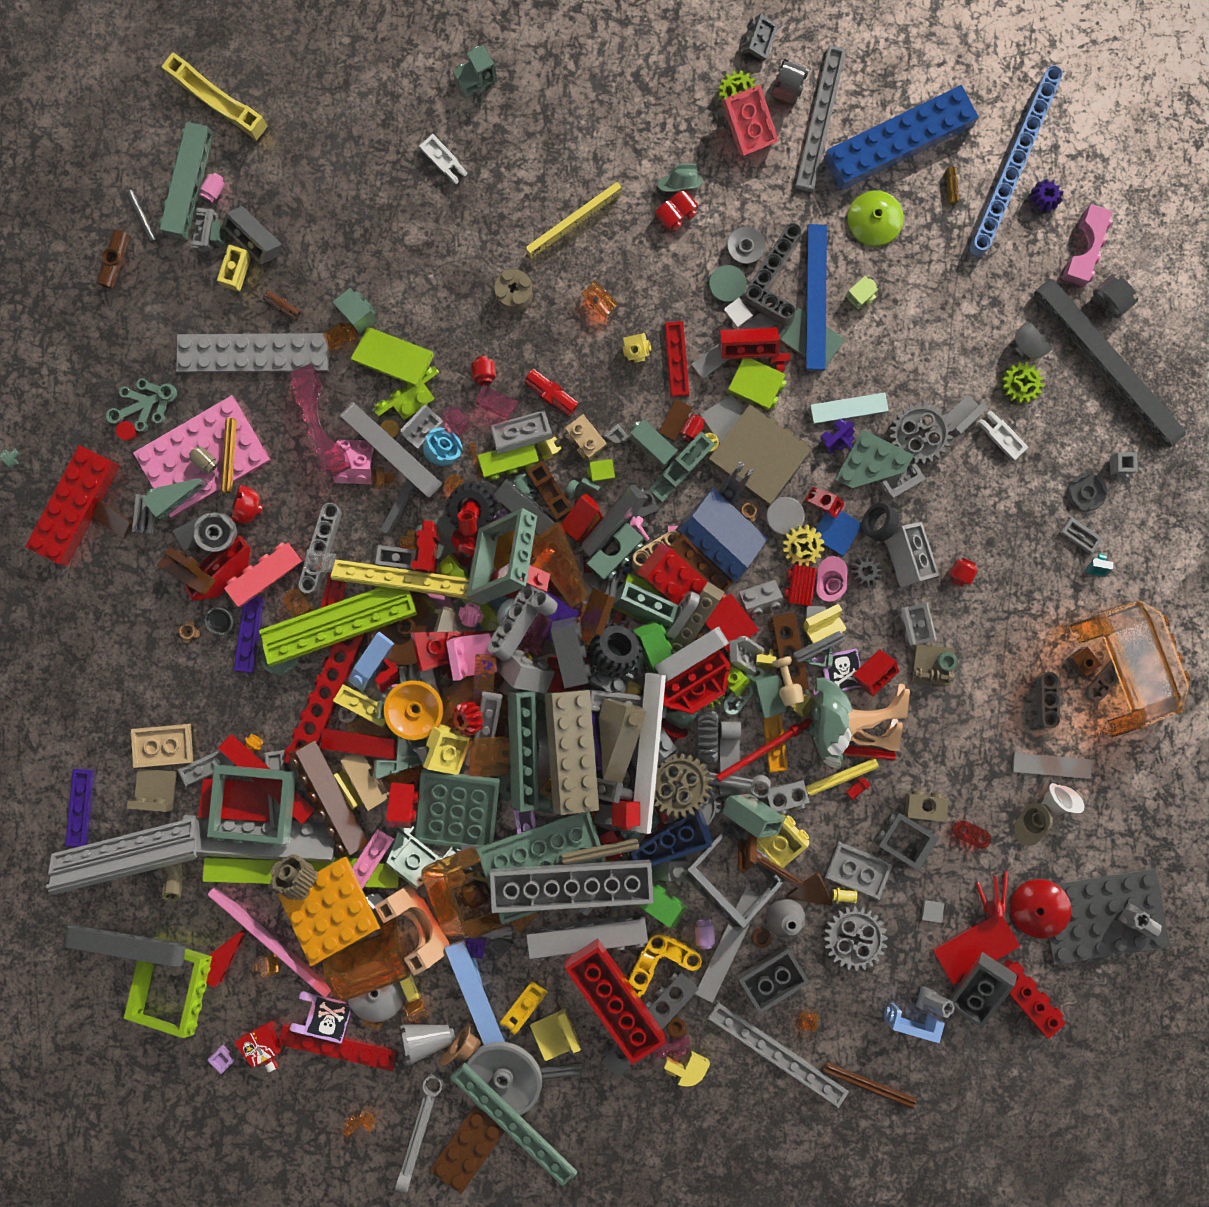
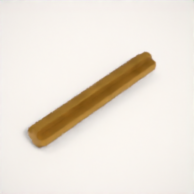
[220,418,237,493]

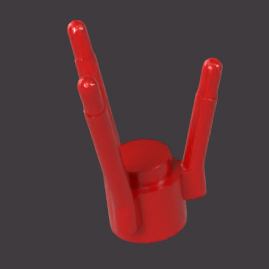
[976,871,1008,917]

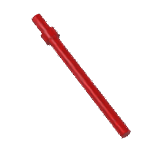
[715,718,813,782]

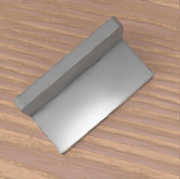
[945,395,988,437]

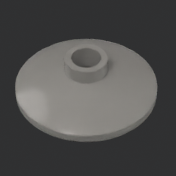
[727,226,765,264]

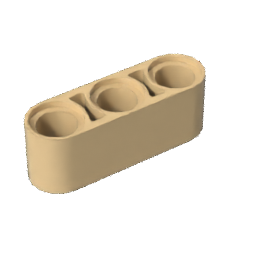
[631,531,680,572]

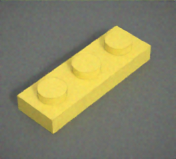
[333,684,387,728]

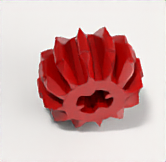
[451,702,485,735]

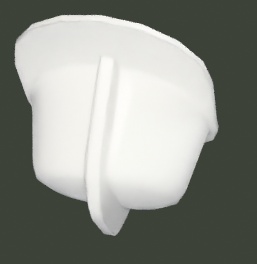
[1041,783,1084,815]

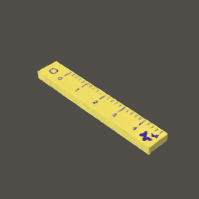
[526,182,621,259]

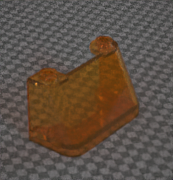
[323,917,411,1001]

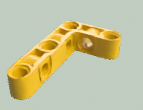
[627,932,702,998]

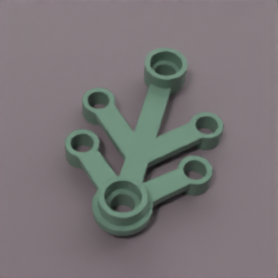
[106,378,177,433]

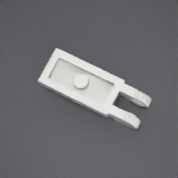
[419,134,467,185]
[977,411,1029,461]

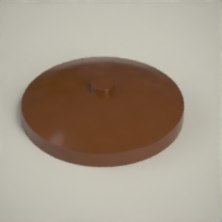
[367,591,440,666]

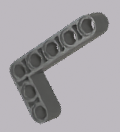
[745,223,802,326]

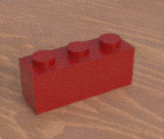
[719,327,780,359]

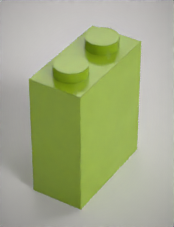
[727,358,786,413]

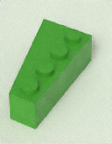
[636,884,688,928]

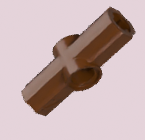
[96,229,131,289]

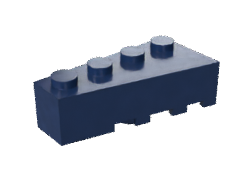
[631,805,713,867]

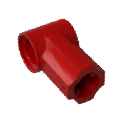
[458,498,481,536]

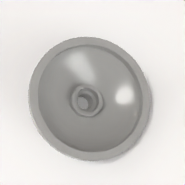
[347,961,405,1022]

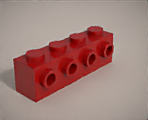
[1002,959,1066,1039]

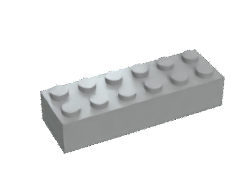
[527,913,648,961]

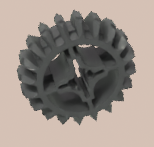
[698,711,719,764]

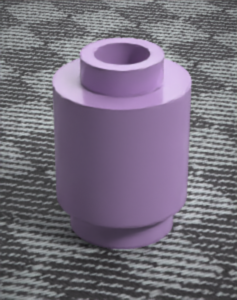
[694,919,715,949]

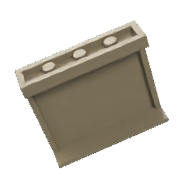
[708,405,811,507]

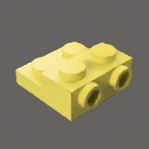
[423,724,472,775]
[757,814,809,868]

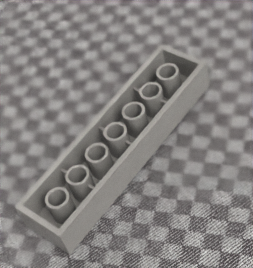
[490,860,653,913]

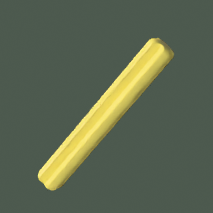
[806,759,879,796]

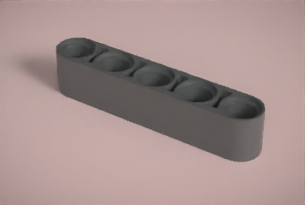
[494,479,577,555]

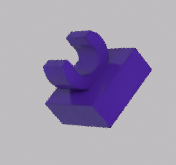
[465,935,487,959]

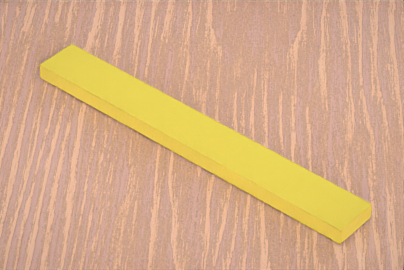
[331,560,469,599]

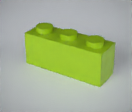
[478,444,539,481]

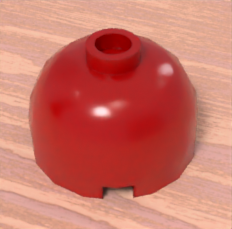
[230,484,263,524]

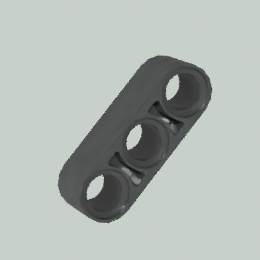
[1036,672,1060,728]

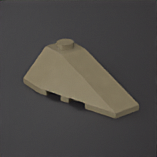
[599,698,646,783]

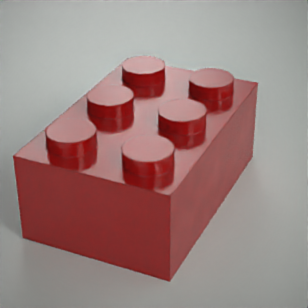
[637,543,707,605]

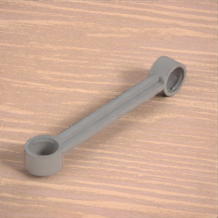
[657,761,771,798]
[395,1074,443,1195]

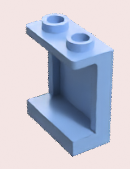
[884,1002,944,1043]

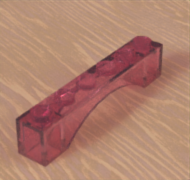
[290,364,352,477]

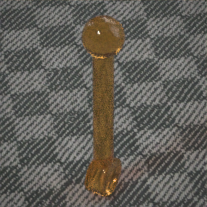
[469,443,484,481]

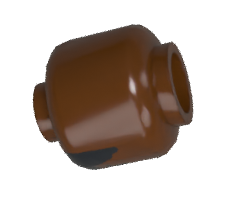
[459,880,490,909]

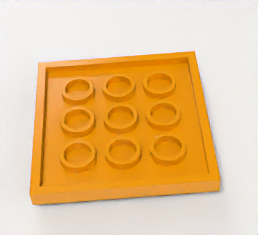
[278,857,380,967]

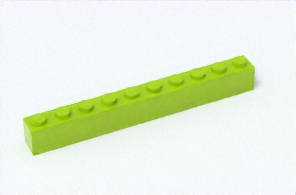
[203,856,401,888]

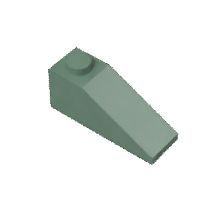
[142,478,207,520]

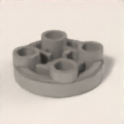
[765,497,805,536]

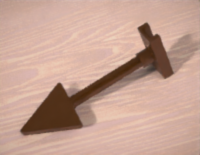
[737,832,833,906]

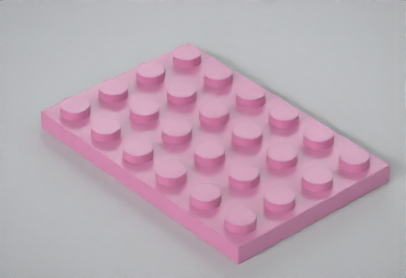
[133,395,271,518]

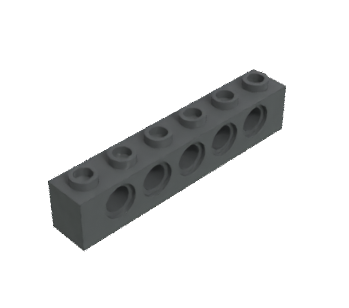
[601,970,699,1078]

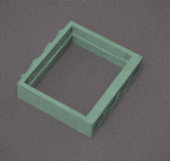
[466,508,537,605]
[207,765,296,847]

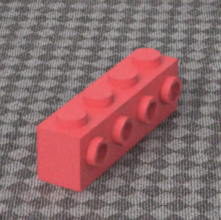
[224,543,303,607]

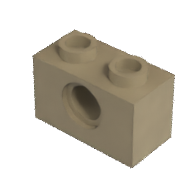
[904,790,949,822]

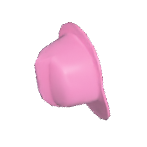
[816,556,848,602]

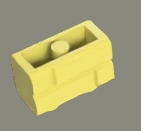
[217,245,252,292]

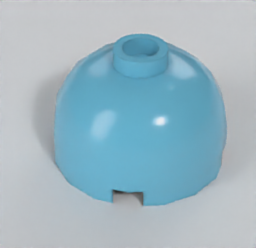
[423,427,462,467]

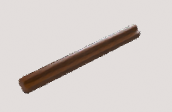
[823,1062,917,1109]

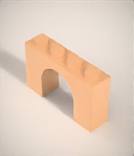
[374,884,450,975]

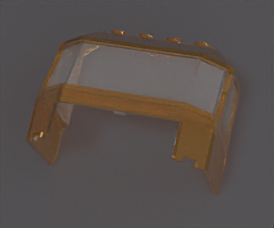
[1060,600,1190,738]

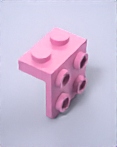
[331,439,374,484]

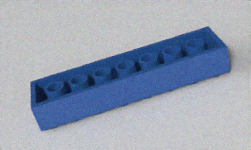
[824,85,979,191]

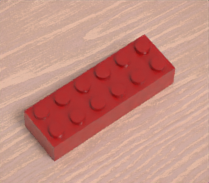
[25,445,121,566]
[565,938,666,1065]

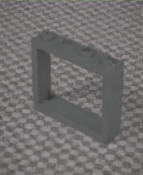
[681,822,785,931]

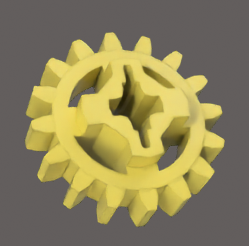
[782,524,824,566]

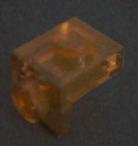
[342,1110,376,1137]

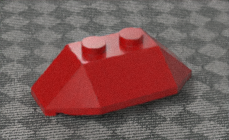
[184,536,251,601]
[663,649,731,715]

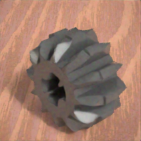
[849,555,883,588]

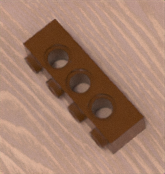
[768,613,809,690]

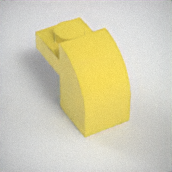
[663,1051,710,1087]

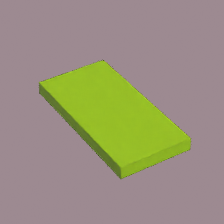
[351,327,435,387]

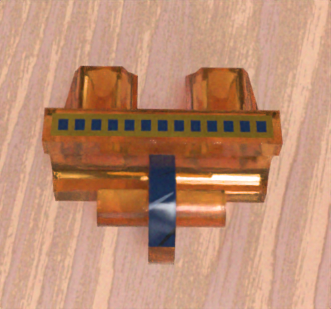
[582,280,619,318]

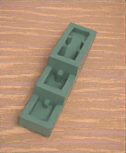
[649,431,715,503]

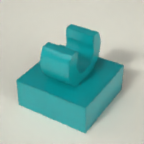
[1086,553,1113,577]

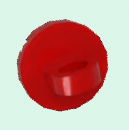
[451,529,478,566]

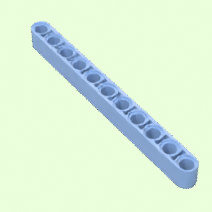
[970,65,1063,256]

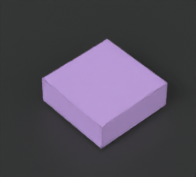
[207,1045,236,1075]

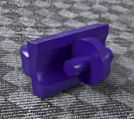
[820,419,855,455]

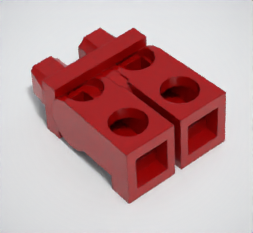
[411,520,441,574]

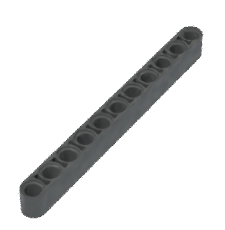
[1034,279,1186,448]

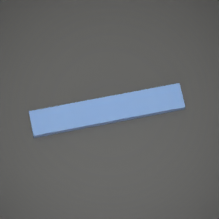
[445,940,505,1045]

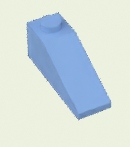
[348,632,394,692]

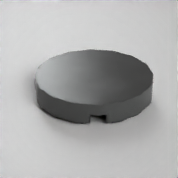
[1067,473,1107,512]

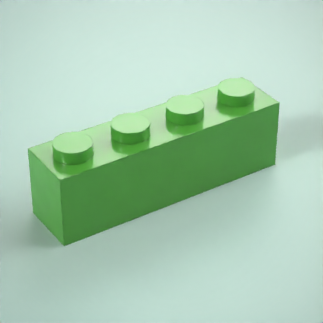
[633,620,679,675]

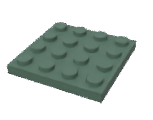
[416,769,500,848]

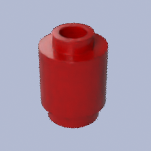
[679,414,705,443]

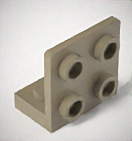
[127,769,177,812]

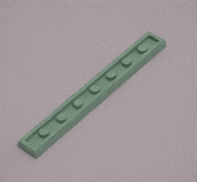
[450,1062,577,1186]

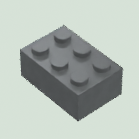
[551,617,591,688]
[737,945,810,1014]
[949,952,1017,1028]

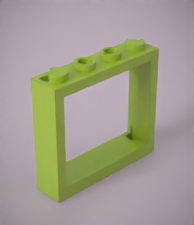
[124,948,212,1038]

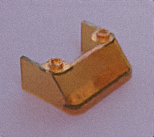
[421,846,504,939]

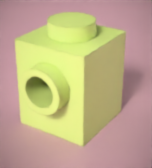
[846,276,878,310]

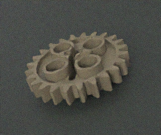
[654,753,712,819]

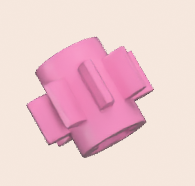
[458,603,484,627]

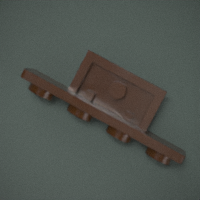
[157,547,216,595]

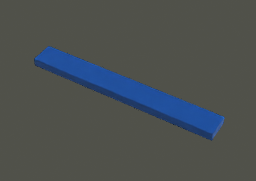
[805,224,827,371]

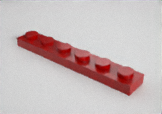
[278,1024,398,1071]

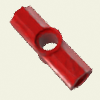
[524,369,579,417]

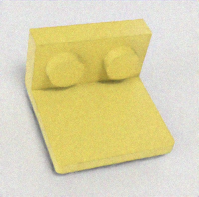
[530,1008,581,1061]

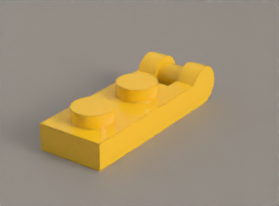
[499,980,548,1036]

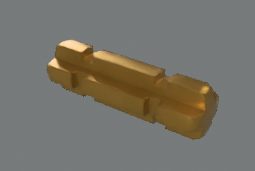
[946,167,959,205]

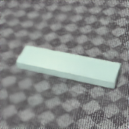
[810,393,889,424]

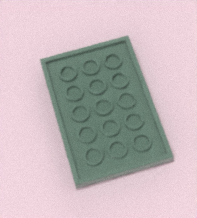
[477,812,606,924]

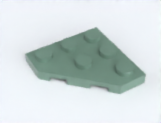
[835,430,914,489]

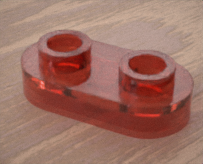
[952,820,991,849]

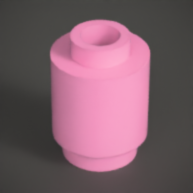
[199,173,225,203]

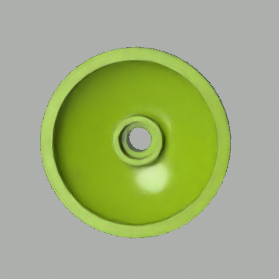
[847,191,904,247]

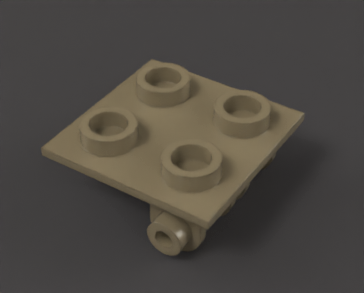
[912,644,955,686]

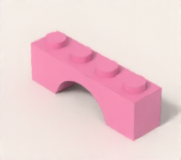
[1061,204,1113,287]

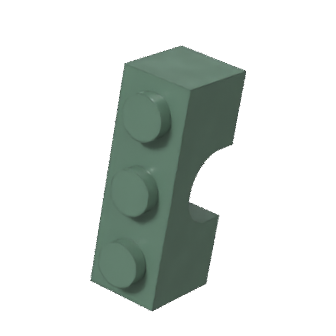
[587,522,644,583]

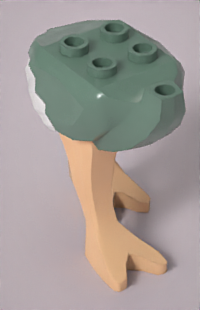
[809,678,910,769]

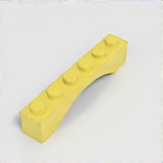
[161,52,268,141]

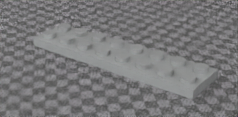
[177,333,329,373]

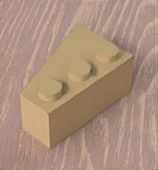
[340,753,390,811]

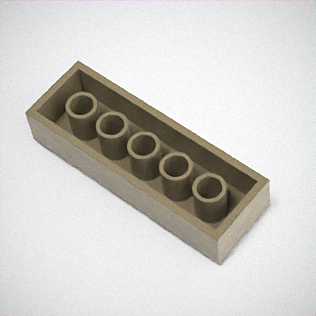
[544,690,599,815]

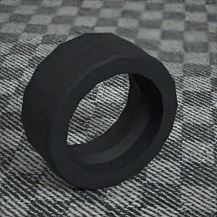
[861,503,899,542]

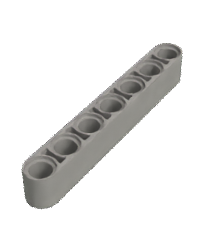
[340,401,442,498]

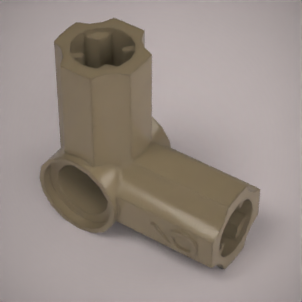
[162,862,187,902]

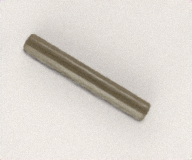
[561,839,639,865]

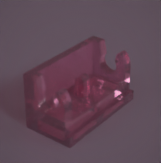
[475,385,520,420]
[517,612,552,656]

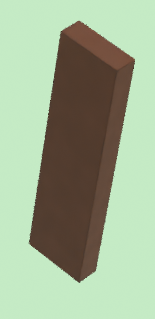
[669,533,733,593]

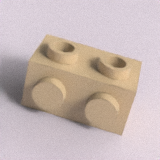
[565,414,607,461]

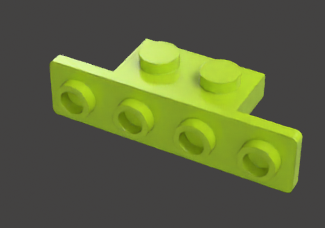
[373,366,439,421]

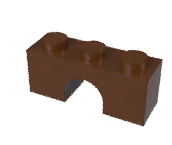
[526,460,572,522]

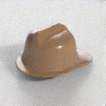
[440,1025,481,1066]

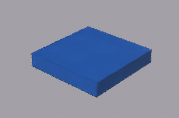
[813,511,861,557]

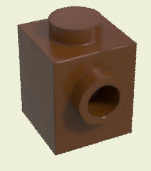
[1066,646,1101,678]

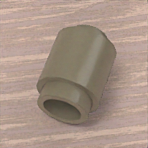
[189,446,218,475]

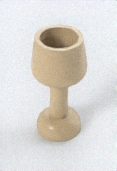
[772,656,804,707]

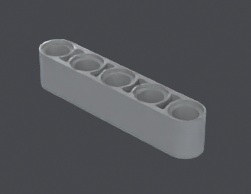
[299,503,342,595]

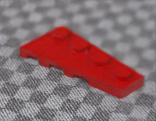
[410,631,488,671]

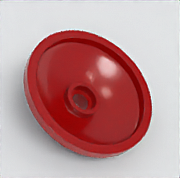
[1010,879,1071,939]

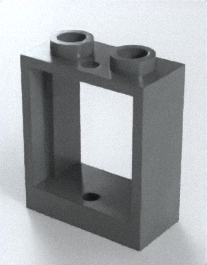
[876,811,939,871]

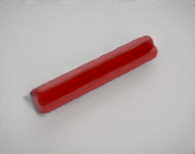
[842,745,896,761]

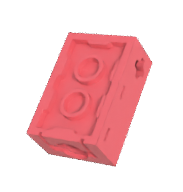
[721,85,779,156]

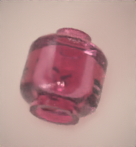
[442,406,470,435]

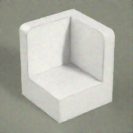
[724,298,753,329]

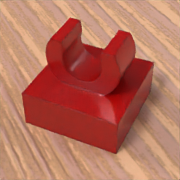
[768,353,790,373]

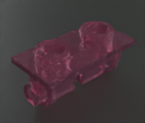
[651,1036,691,1058]

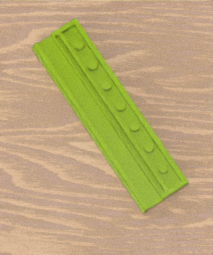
[259,587,417,667]

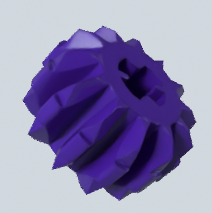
[1030,179,1064,213]

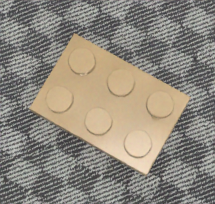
[131,724,193,768]

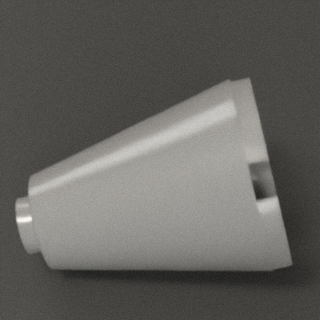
[767,899,805,938]
[400,1024,455,1066]

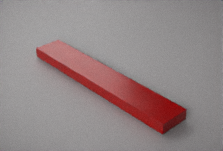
[218,734,316,825]

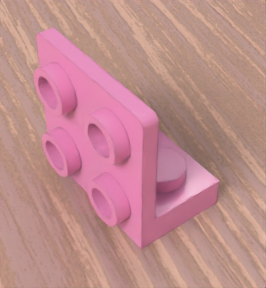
[446,633,497,681]

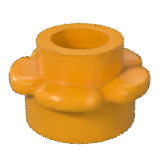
[245,734,263,752]

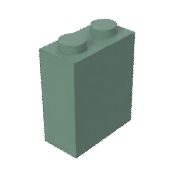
[630,419,678,471]
[722,793,786,838]

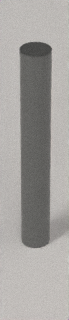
[126,190,157,243]

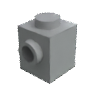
[1110,452,1138,479]

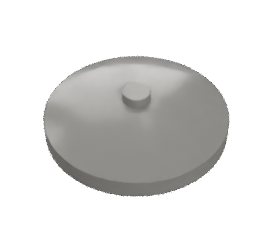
[467,1042,542,1115]

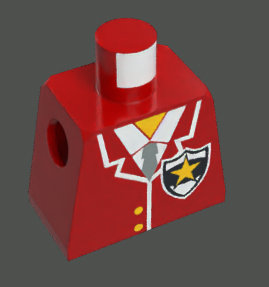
[234,1020,282,1073]

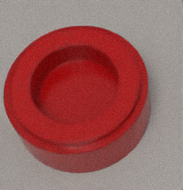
[116,421,137,441]

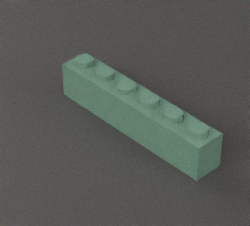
[159,122,213,240]
[507,689,539,812]

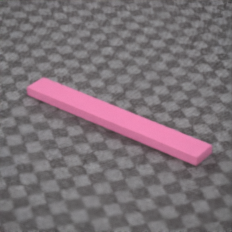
[208,886,334,997]

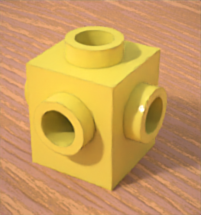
[623,333,651,363]

